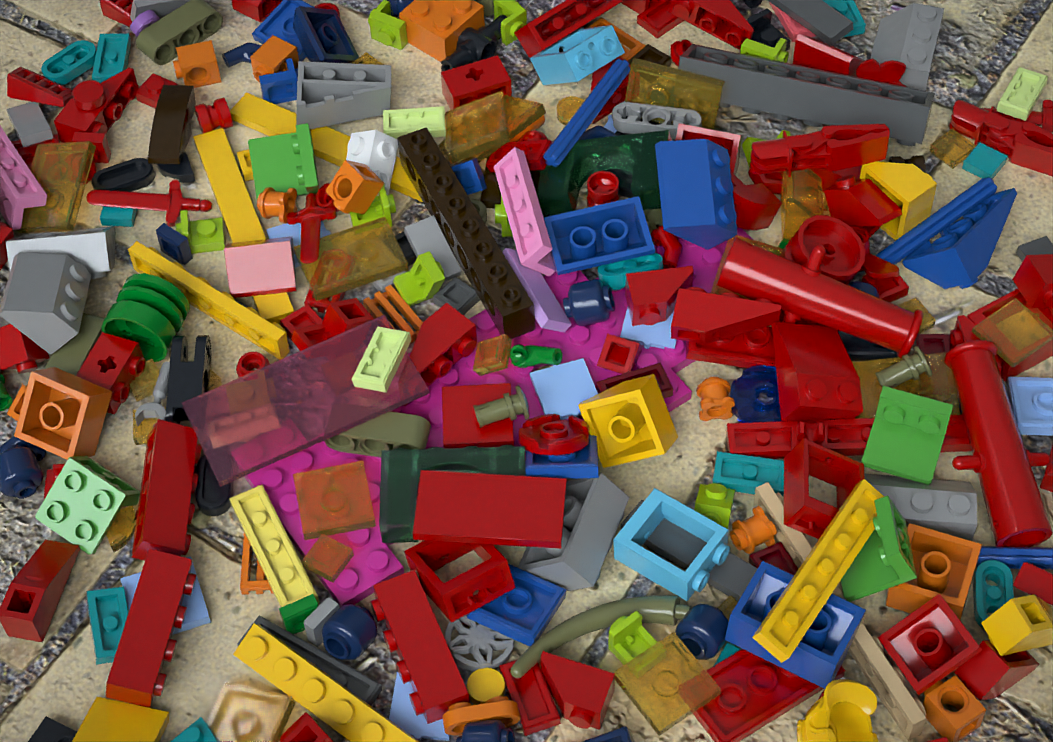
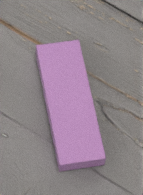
[502,248,572,332]

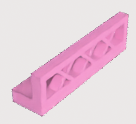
[0,126,47,230]
[493,147,556,277]

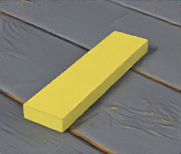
[229,485,319,607]

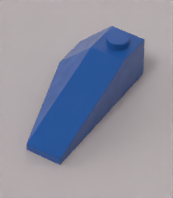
[902,188,1017,289]

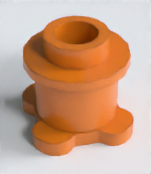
[257,187,297,223]
[696,377,735,421]
[730,506,777,554]

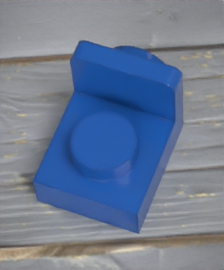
[259,58,298,104]

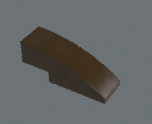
[148,85,196,164]

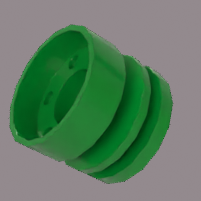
[101,273,190,362]

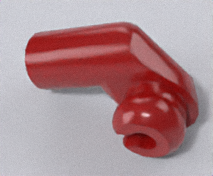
[651,226,682,269]

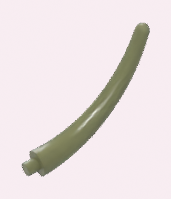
[511,595,692,678]

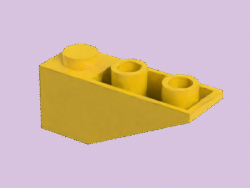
[981,594,1053,656]

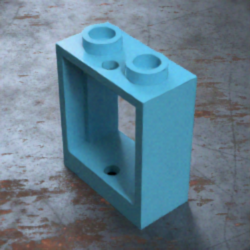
[530,25,625,85]
[613,488,730,601]

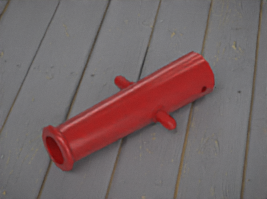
[716,237,924,359]
[944,340,1053,547]

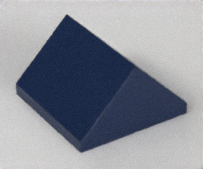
[293,6,361,64]

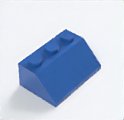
[655,139,738,250]
[544,196,655,275]
[724,561,866,689]

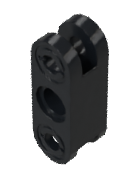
[166,335,212,431]

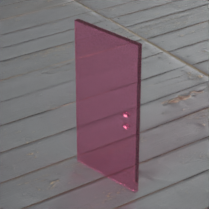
[182,314,429,487]

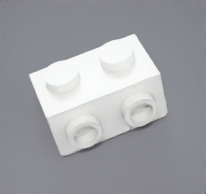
[346,130,398,196]

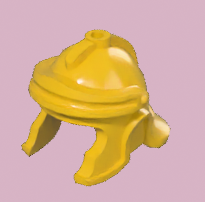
[797,679,878,742]

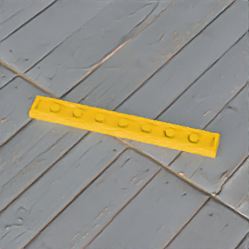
[230,92,423,202]
[193,128,294,323]

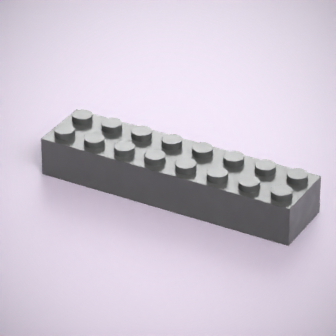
[674,44,935,146]

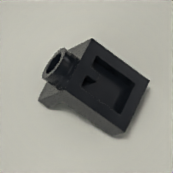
[747,8,791,51]

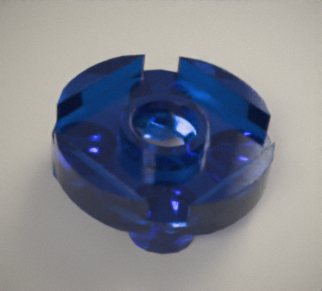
[730,365,781,423]

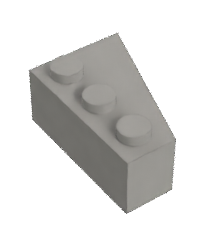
[296,61,391,132]

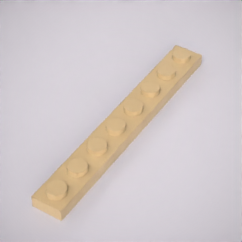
[753,482,926,741]

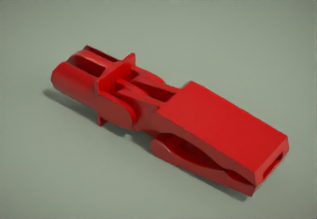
[949,100,1053,177]
[750,124,890,178]

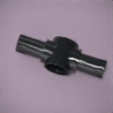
[441,15,507,71]

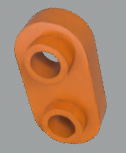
[442,696,520,736]

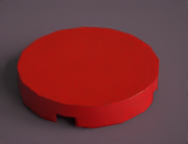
[518,414,590,455]

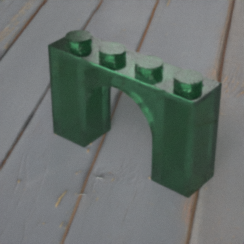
[537,130,672,218]
[379,445,526,543]

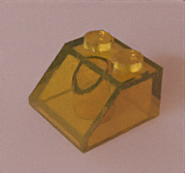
[780,169,829,243]

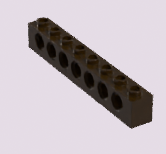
[397,127,535,342]

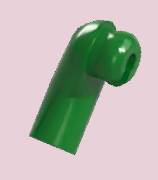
[509,344,562,369]

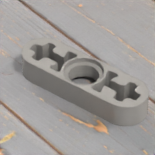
[612,102,702,140]

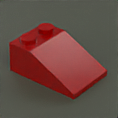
[772,322,864,421]

